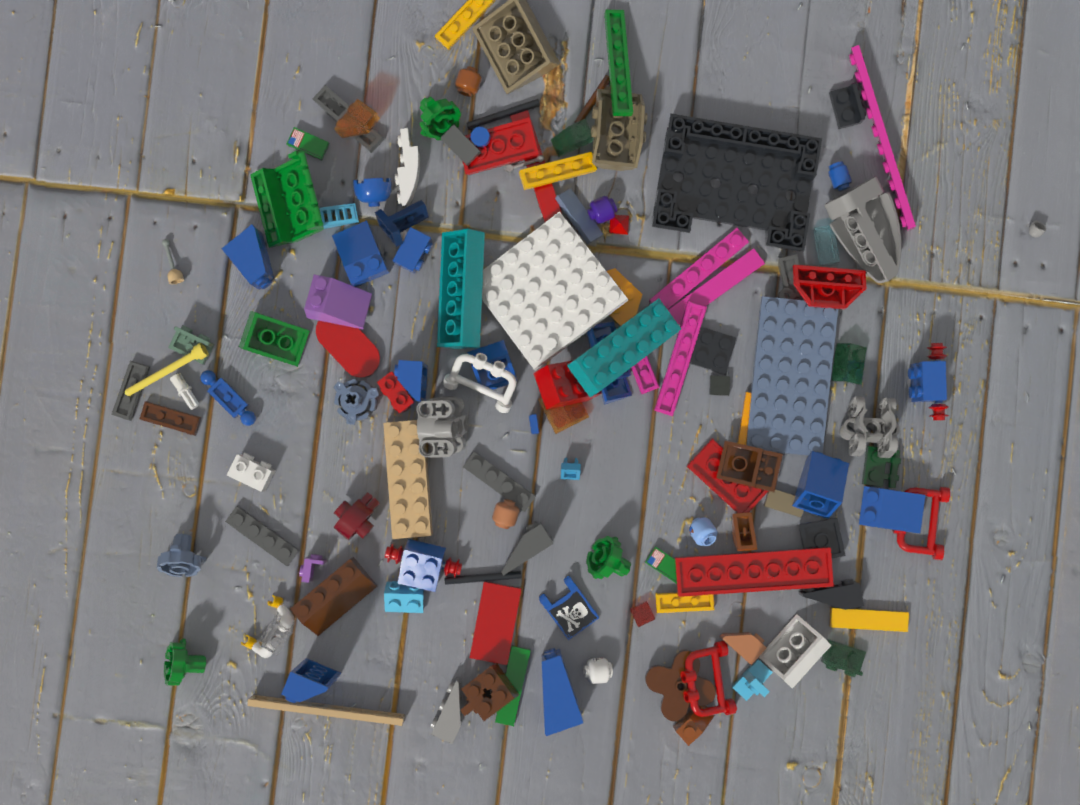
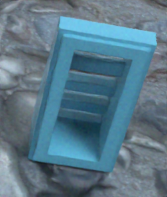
[319,203,359,229]

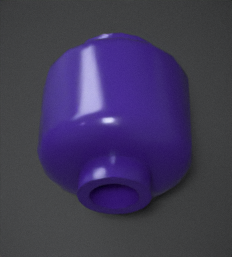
[587,196,617,224]

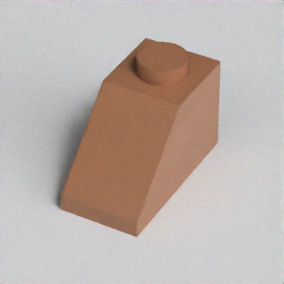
[720,632,767,665]

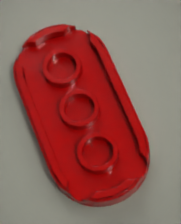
[316,321,380,378]

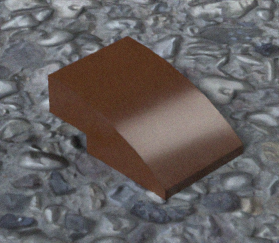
[716,441,783,493]

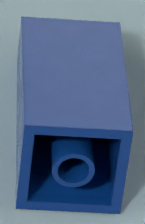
[542,648,584,736]

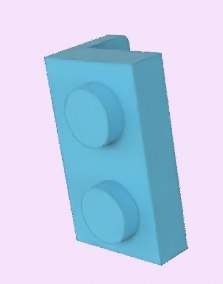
[384,581,424,613]

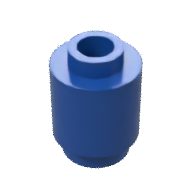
[828,161,852,191]

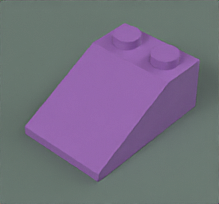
[304,274,372,329]

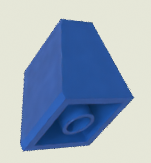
[221,224,274,290]
[792,451,849,519]

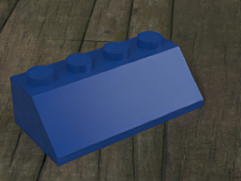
[281,658,342,703]

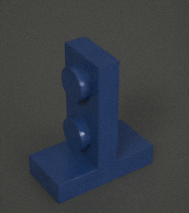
[375,200,429,247]

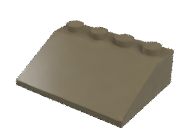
[472,0,560,94]

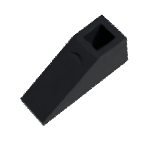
[799,579,864,610]

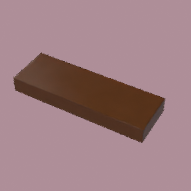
[139,401,202,436]

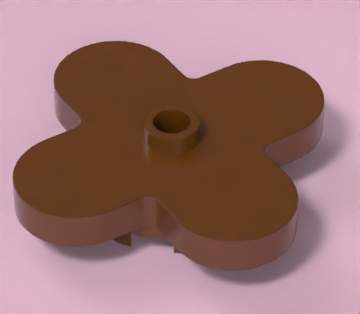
[645,649,716,721]

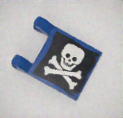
[539,576,599,640]

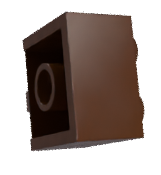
[460,663,519,721]

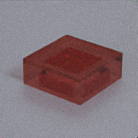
[630,601,655,627]

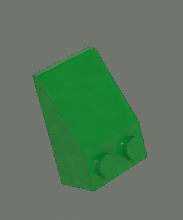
[239,311,310,367]

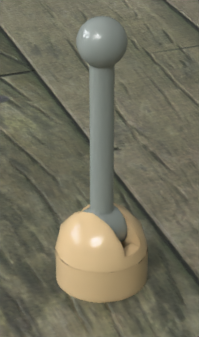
[162,239,184,285]

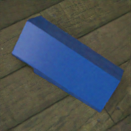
[586,322,632,405]

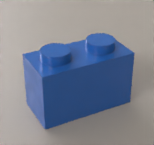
[393,227,433,274]

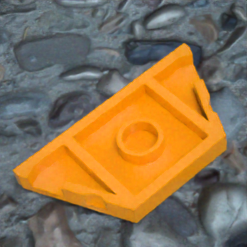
[607,268,643,326]

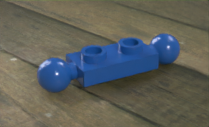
[200,370,256,426]

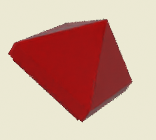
[609,215,629,235]

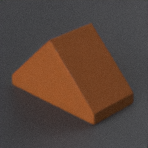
[732,512,757,551]

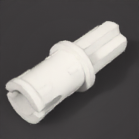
[170,373,199,410]

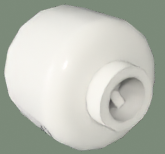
[583,658,613,684]

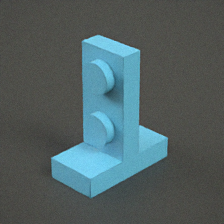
[731,659,773,701]

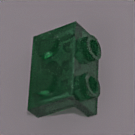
[832,343,867,385]

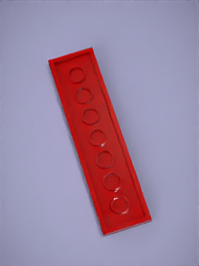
[675,547,834,597]

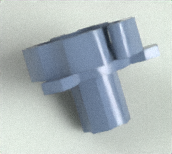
[333,379,379,425]
[157,533,207,577]

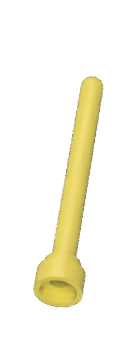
[125,343,209,396]

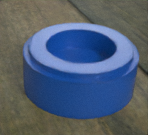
[471,127,491,147]

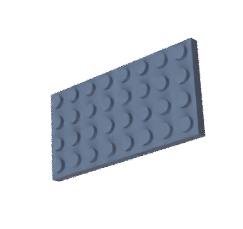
[746,296,838,456]

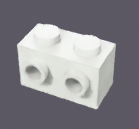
[227,452,276,492]

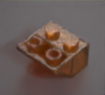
[538,398,589,434]

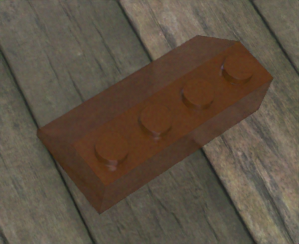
[290,557,378,636]

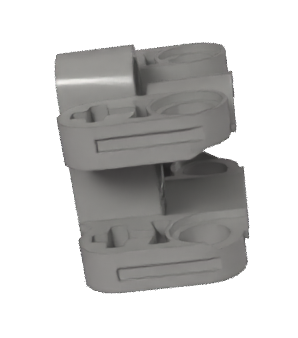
[416,396,469,457]
[839,396,900,458]

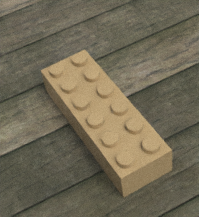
[383,420,433,539]

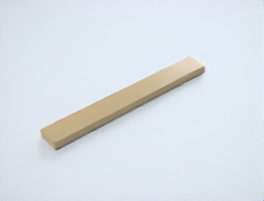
[247,695,405,726]

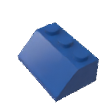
[394,360,428,402]

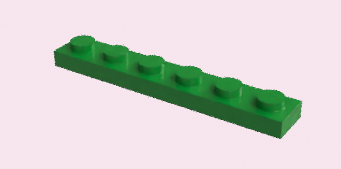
[604,9,633,116]

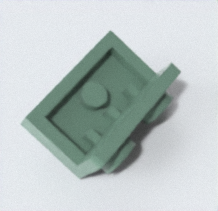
[168,325,214,365]

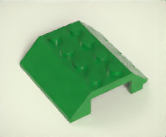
[250,150,324,248]

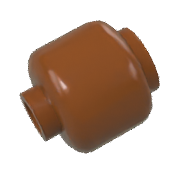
[455,66,482,97]

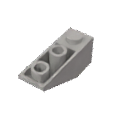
[430,677,462,744]

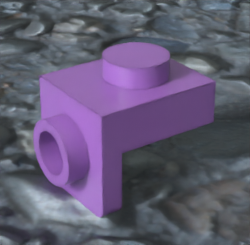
[299,554,327,583]

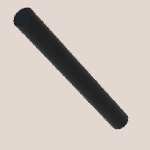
[466,99,540,130]
[445,571,522,585]

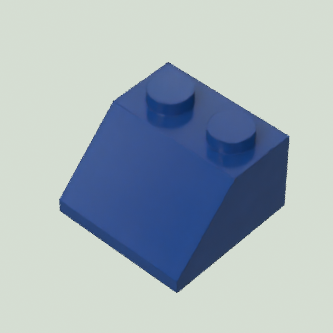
[467,340,518,390]

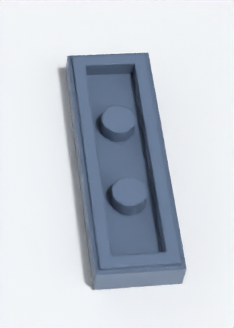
[555,188,603,245]

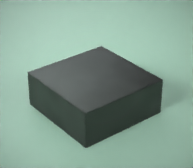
[709,375,730,396]

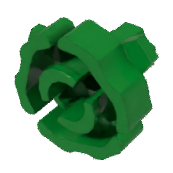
[419,96,461,141]
[586,536,631,579]
[164,638,206,686]

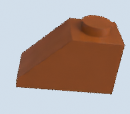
[673,705,715,746]

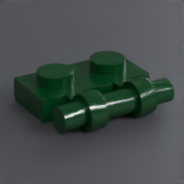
[862,446,901,488]

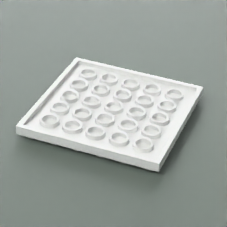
[482,211,628,371]

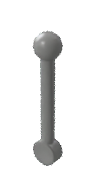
[506,155,544,172]

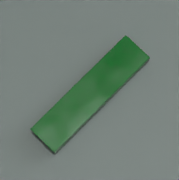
[495,645,531,727]

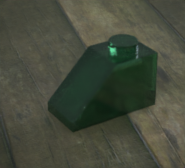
[550,119,593,158]

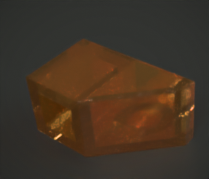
[334,99,380,138]

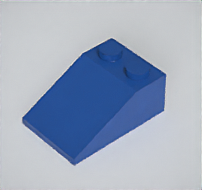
[332,221,390,287]
[859,486,926,534]

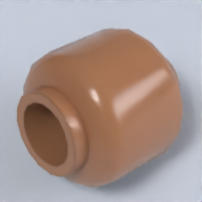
[492,499,520,529]

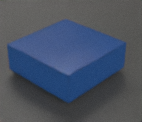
[529,414,539,434]

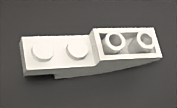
[395,128,420,208]

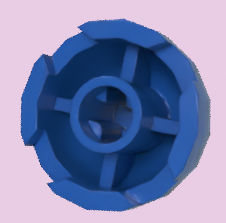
[353,178,392,207]

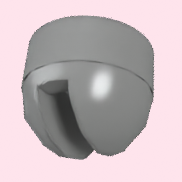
[1029,221,1047,238]

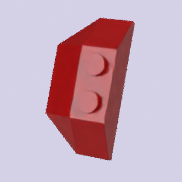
[793,265,867,309]

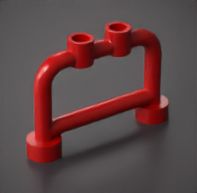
[892,487,950,560]
[681,640,737,717]

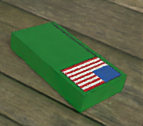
[286,127,330,161]
[645,546,677,584]

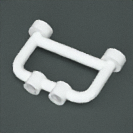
[443,353,517,413]

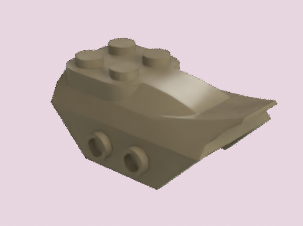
[591,86,647,171]

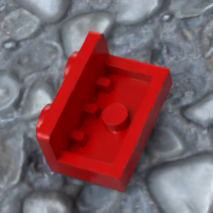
[377,371,415,413]

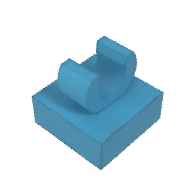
[560,458,581,480]

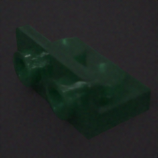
[821,639,866,677]

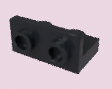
[829,83,866,129]

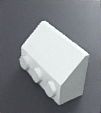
[759,614,831,689]

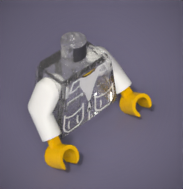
[241,595,295,658]

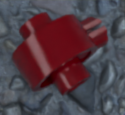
[334,492,380,540]

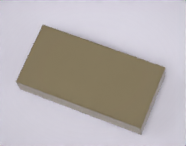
[764,490,807,517]

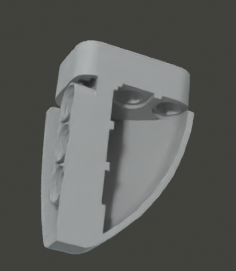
[824,176,901,283]

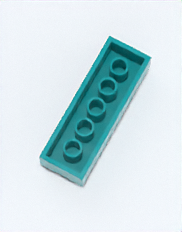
[437,229,485,349]
[567,298,681,397]

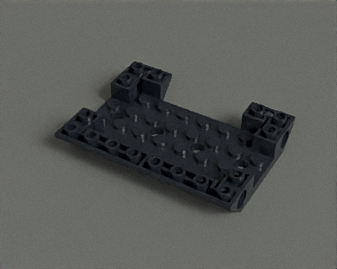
[652,114,822,252]

